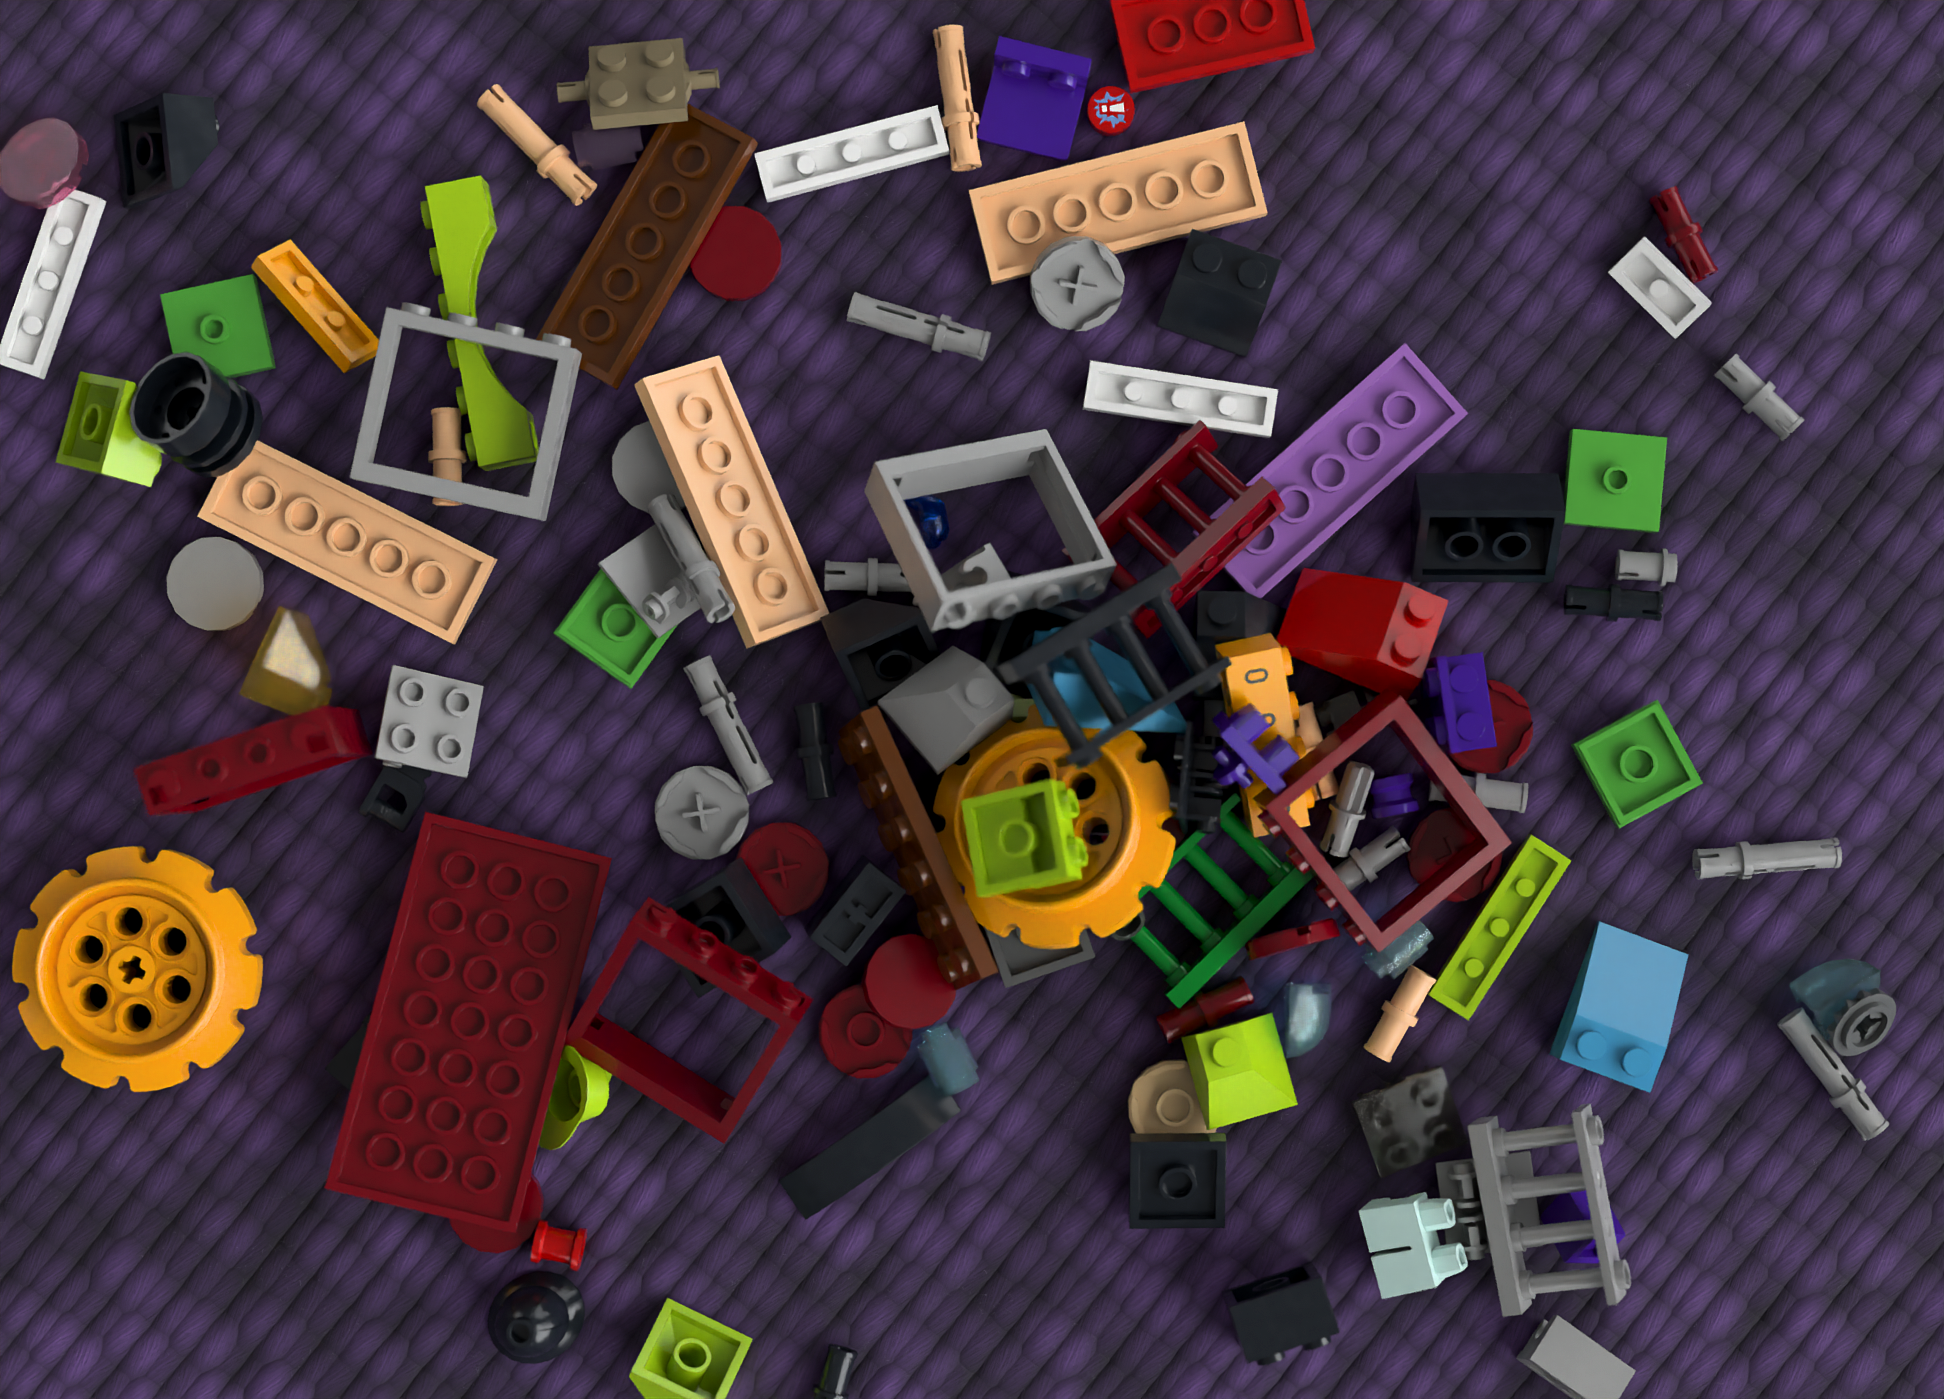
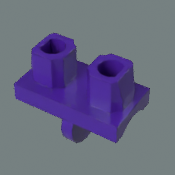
[1211,702,1299,795]

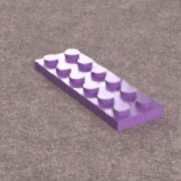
[1192,343,1468,598]

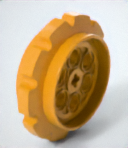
[933,704,1176,949]
[12,846,263,1092]

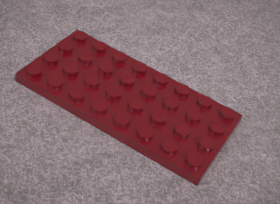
[325,812,612,1234]

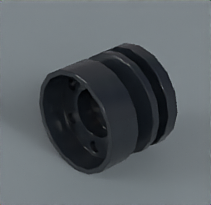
[129,352,263,478]

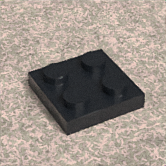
[1128,1133,1227,1229]

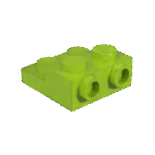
[961,779,1088,898]

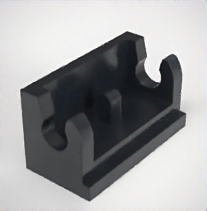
[804,855,906,966]

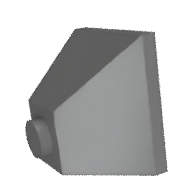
[878,646,1014,775]

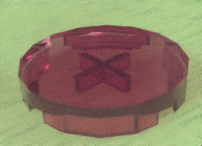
[0,118,89,209]

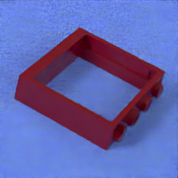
[1252,689,1512,953]
[133,706,373,816]
[564,897,813,1144]

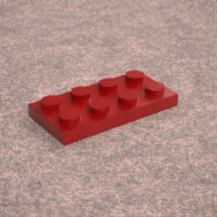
[1109,0,1315,94]

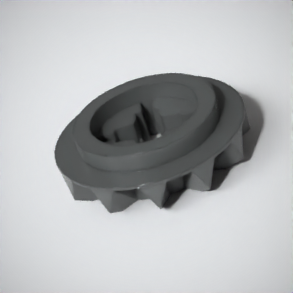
[1826,987,1896,1056]

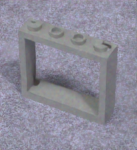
[350,302,582,521]
[864,429,1116,630]

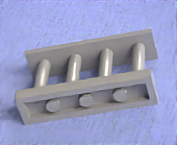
[1467,1103,1631,1316]

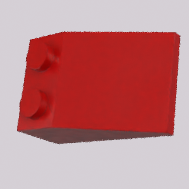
[1276,568,1449,702]

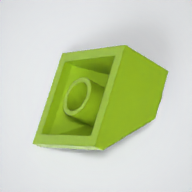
[56,372,162,487]
[1181,1013,1298,1130]
[629,1298,753,1399]

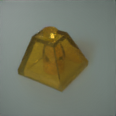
[239,606,332,716]

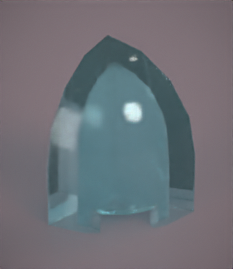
[1789,959,1880,1041]
[1285,983,1332,1059]

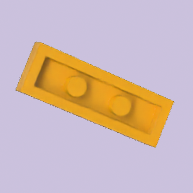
[251,240,379,373]

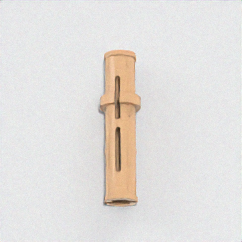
[933,25,982,172]
[477,84,597,206]

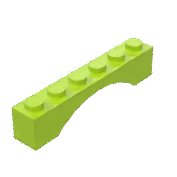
[420,176,539,471]

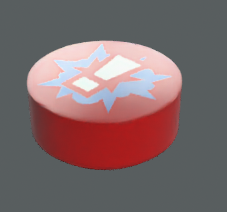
[1087,86,1135,136]

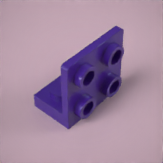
[977,36,1092,162]
[1419,652,1497,754]

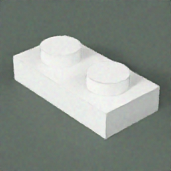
[1608,236,1712,339]

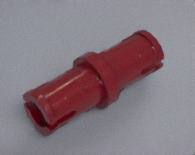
[1649,186,1719,284]
[1156,975,1254,1044]

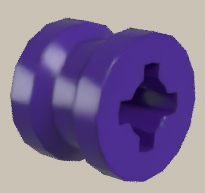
[1369,772,1419,819]

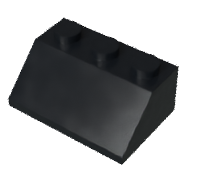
[1411,473,1566,583]

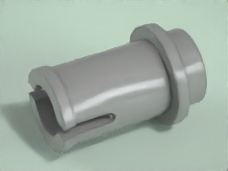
[1615,548,1677,586]

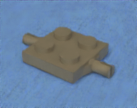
[557,38,720,130]

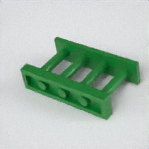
[1130,792,1313,1009]

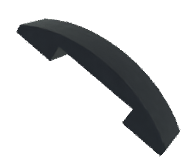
[779,1071,961,1220]

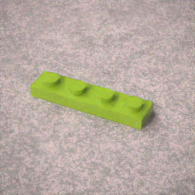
[1427,834,1572,1021]

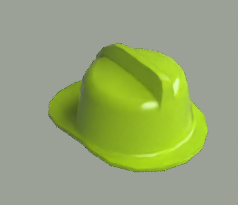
[539,1045,612,1150]

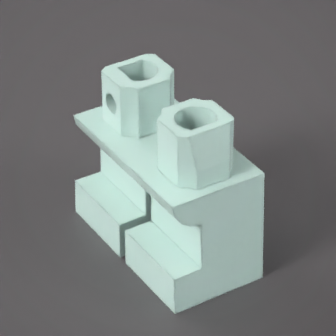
[1359,1192,1468,1299]

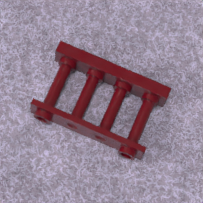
[1062,420,1286,639]

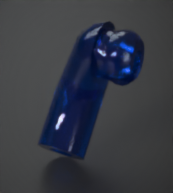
[903,494,950,549]

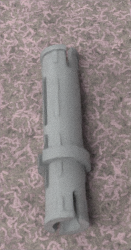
[847,292,991,361]
[647,494,735,623]
[683,655,773,796]
[1692,838,1842,879]
[1777,1007,1889,1141]

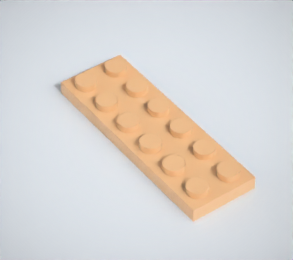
[969,122,1267,285]
[634,355,829,648]
[197,440,497,644]

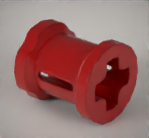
[530,1219,587,1271]

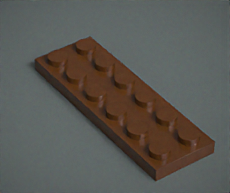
[536,103,758,390]
[838,706,998,990]

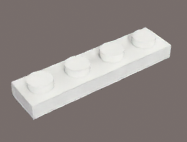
[754,105,950,203]
[0,183,106,379]
[1083,361,1278,438]

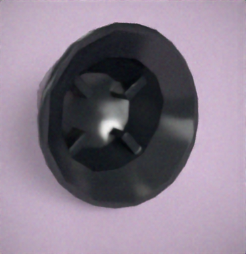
[487,1271,585,1364]

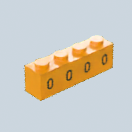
[1215,633,1314,838]

